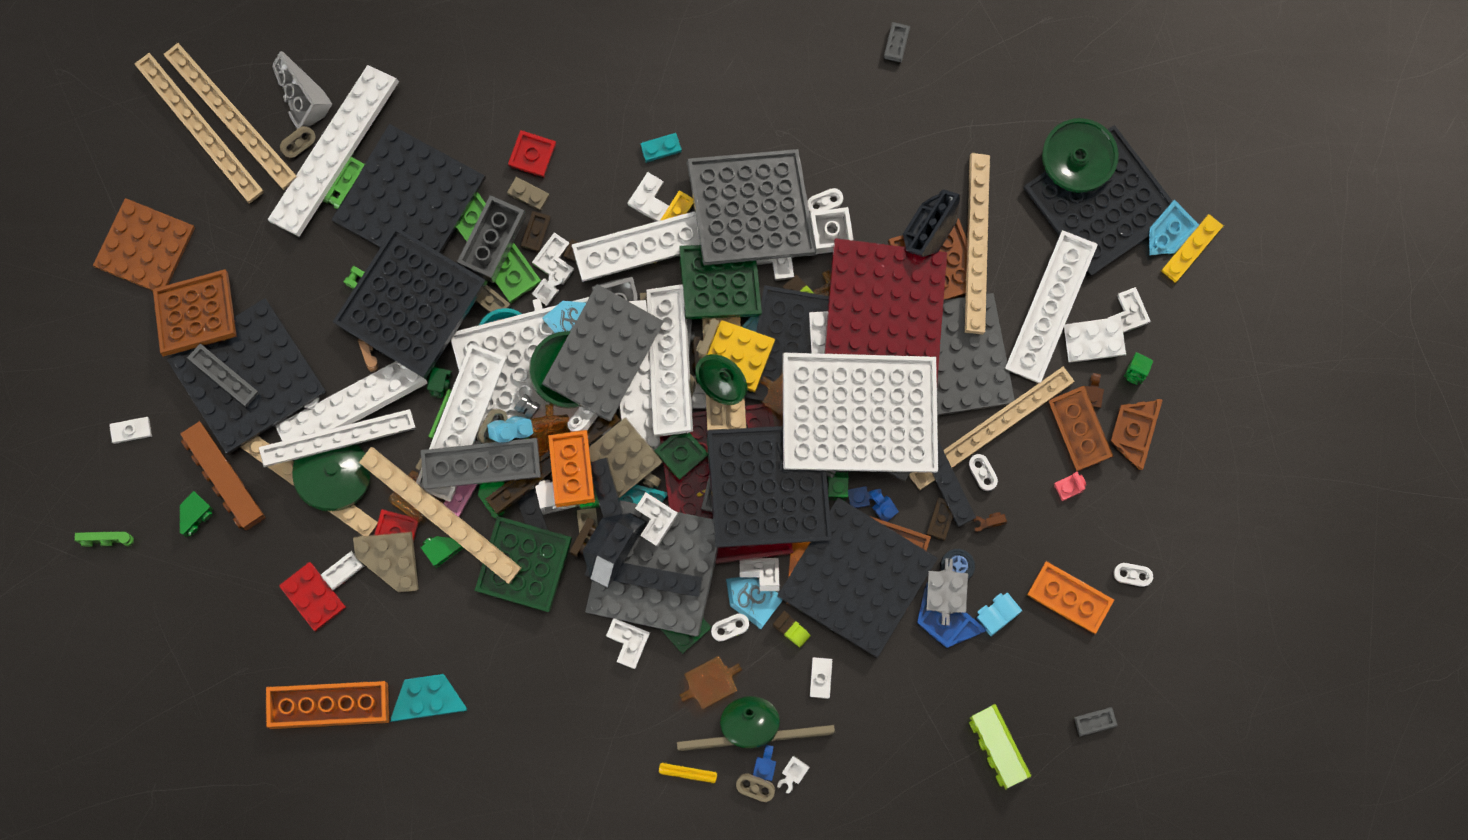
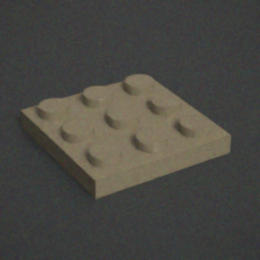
[589,417,663,498]

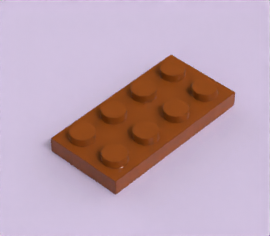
[1048,386,1113,471]

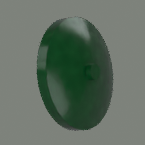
[1042,118,1118,193]
[529,331,581,408]
[292,444,371,511]

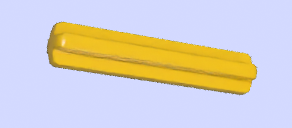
[659,763,717,783]

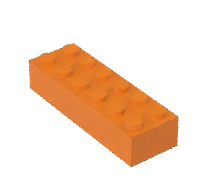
[266,681,389,729]

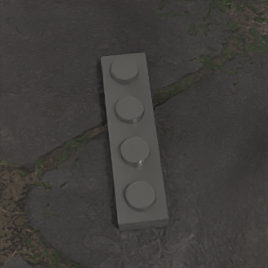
[187,344,259,407]

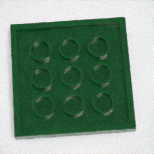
[679,245,762,319]
[475,516,572,613]

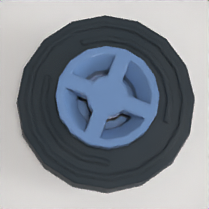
[940,549,975,580]

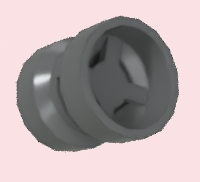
[514,394,541,420]

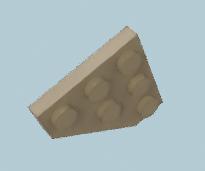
[353,532,419,592]

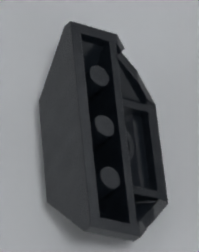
[903,189,960,257]
[583,513,647,588]

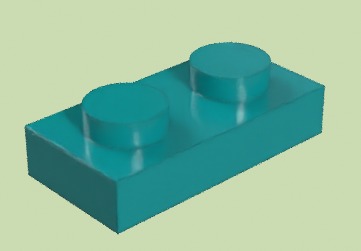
[640,133,682,162]

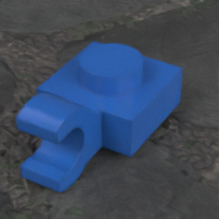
[848,486,882,509]
[870,490,899,522]
[753,745,776,781]

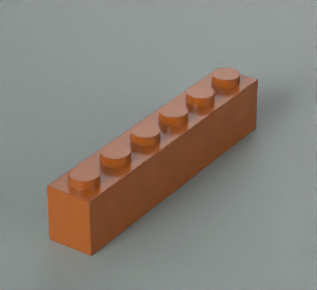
[181,421,266,531]

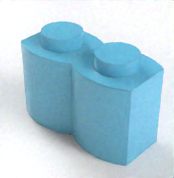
[487,416,533,443]
[976,593,1022,636]

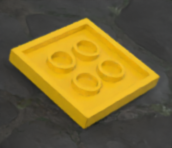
[707,320,775,393]

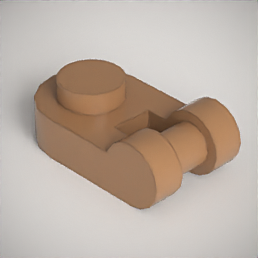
[358,339,379,373]

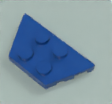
[917,582,986,648]

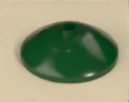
[696,354,747,405]
[720,696,780,748]

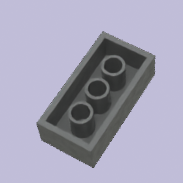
[457,195,526,283]

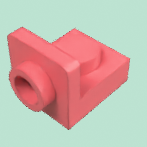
[1054,472,1086,501]

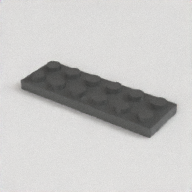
[421,438,541,489]

